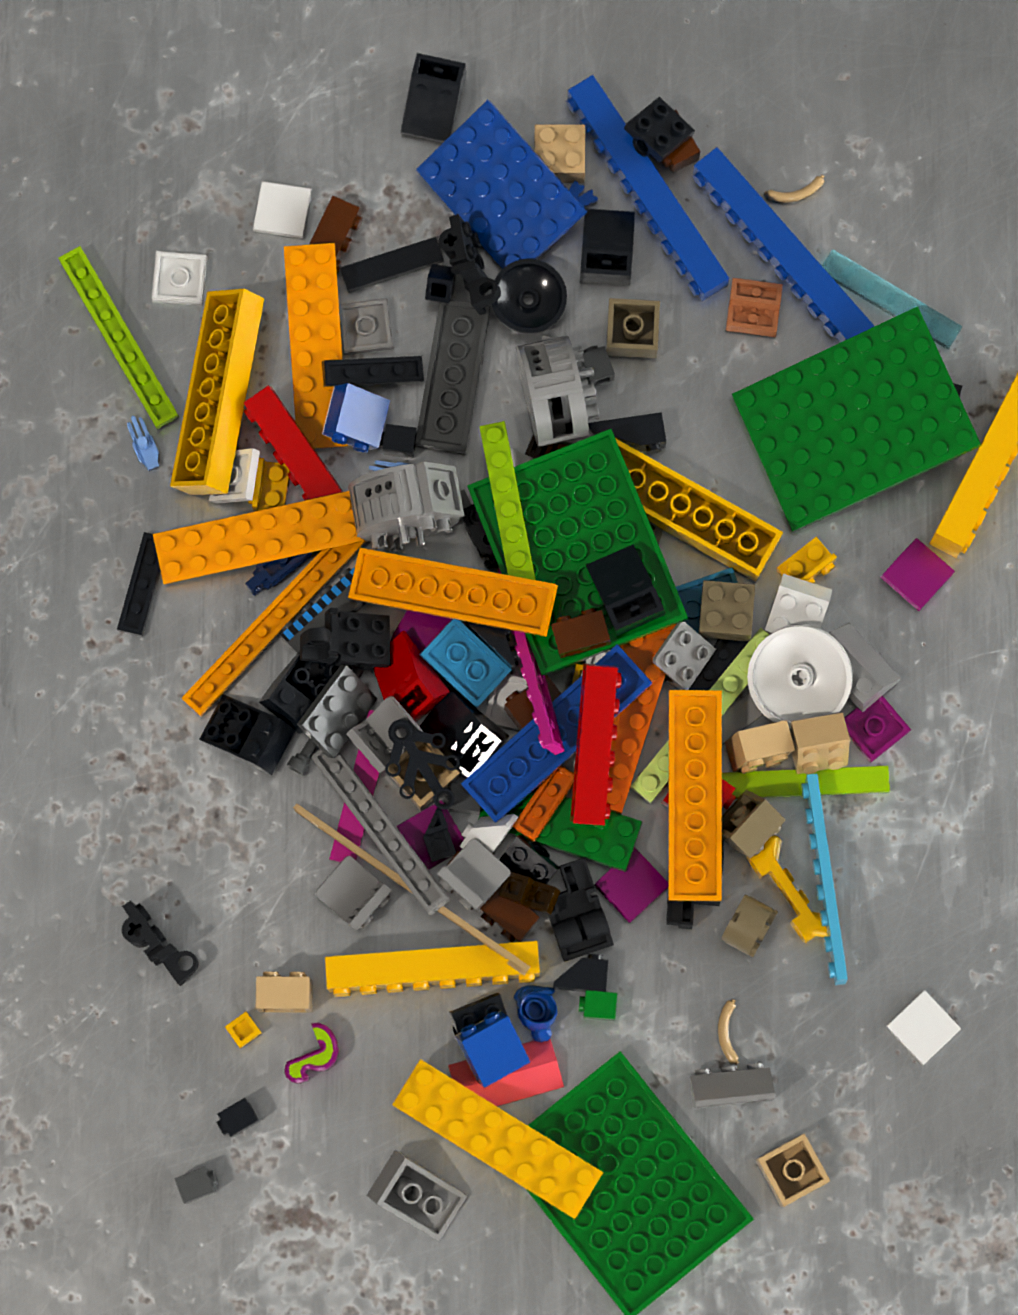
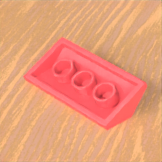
[448,1039,564,1106]

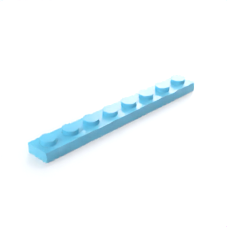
[801,774,848,985]

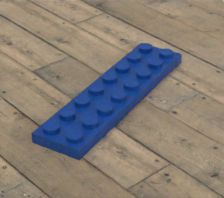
[461,644,653,823]

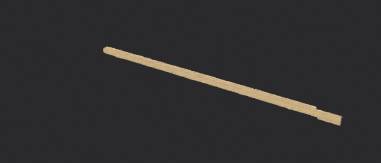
[293,804,530,975]

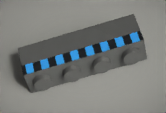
[281,567,367,654]

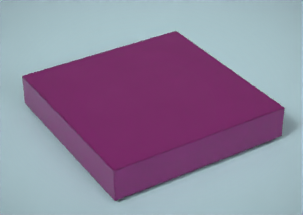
[844,695,911,763]

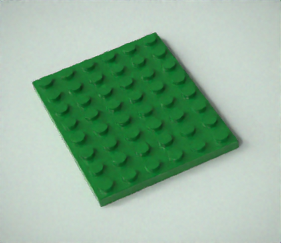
[732,306,982,532]
[467,429,688,675]
[526,1051,754,1315]

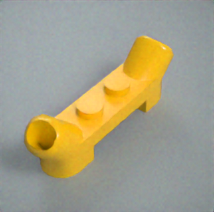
[746,836,828,943]

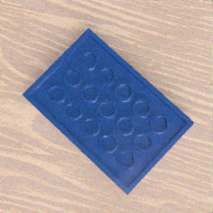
[416,100,587,269]

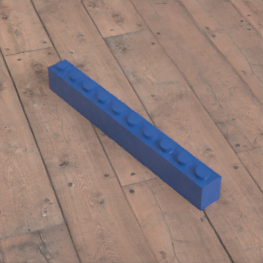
[566,75,729,301]
[693,147,874,342]

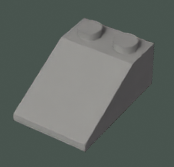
[367,1150,467,1241]

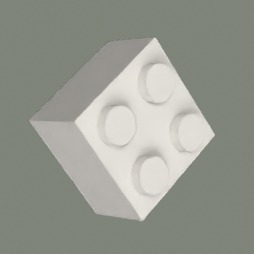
[765,574,832,633]

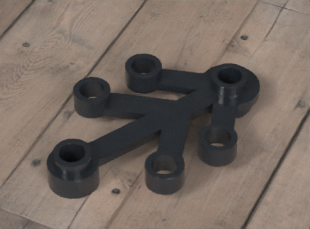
[385,719,460,810]

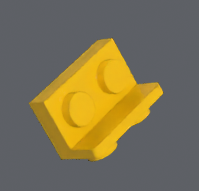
[248,457,290,512]
[776,537,837,584]

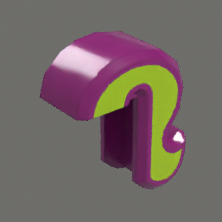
[284,1023,339,1084]

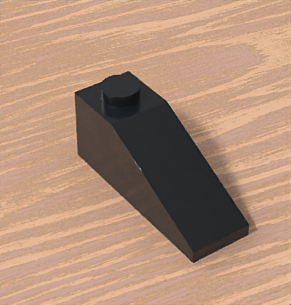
[588,412,667,454]

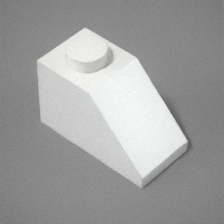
[459,814,518,854]

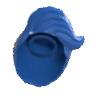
[514,985,558,1042]

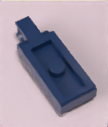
[245,553,312,596]

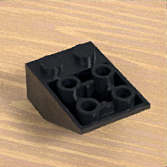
[401,53,466,142]
[580,208,635,285]
[586,544,665,636]
[465,621,519,675]
[259,651,346,734]
[419,687,509,778]
[199,694,296,776]

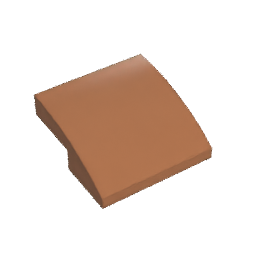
[726,278,783,337]

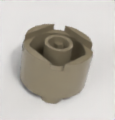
[721,894,778,958]

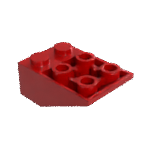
[373,630,450,722]

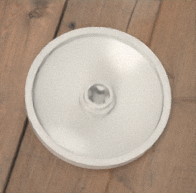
[747,625,853,729]

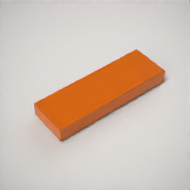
[512,766,574,842]

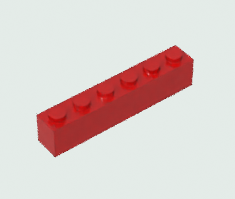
[243,385,344,501]
[570,663,622,826]

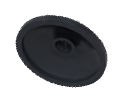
[491,259,567,334]

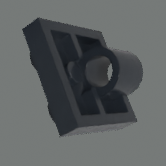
[624,97,695,163]
[499,834,560,886]
[449,992,507,1061]

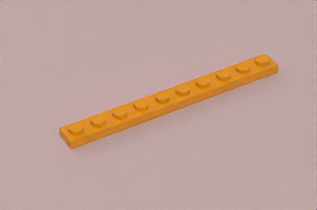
[181,540,367,717]

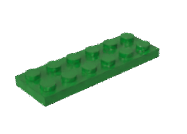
[478,788,642,872]

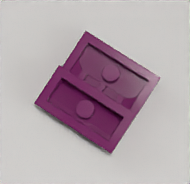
[880,538,955,611]
[390,610,452,652]
[397,800,464,870]
[594,847,668,923]

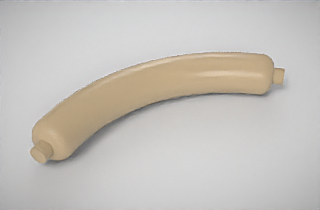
[764,174,825,203]
[718,999,739,1065]

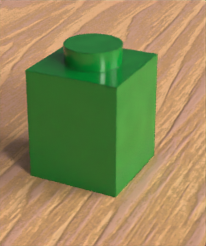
[579,990,617,1021]

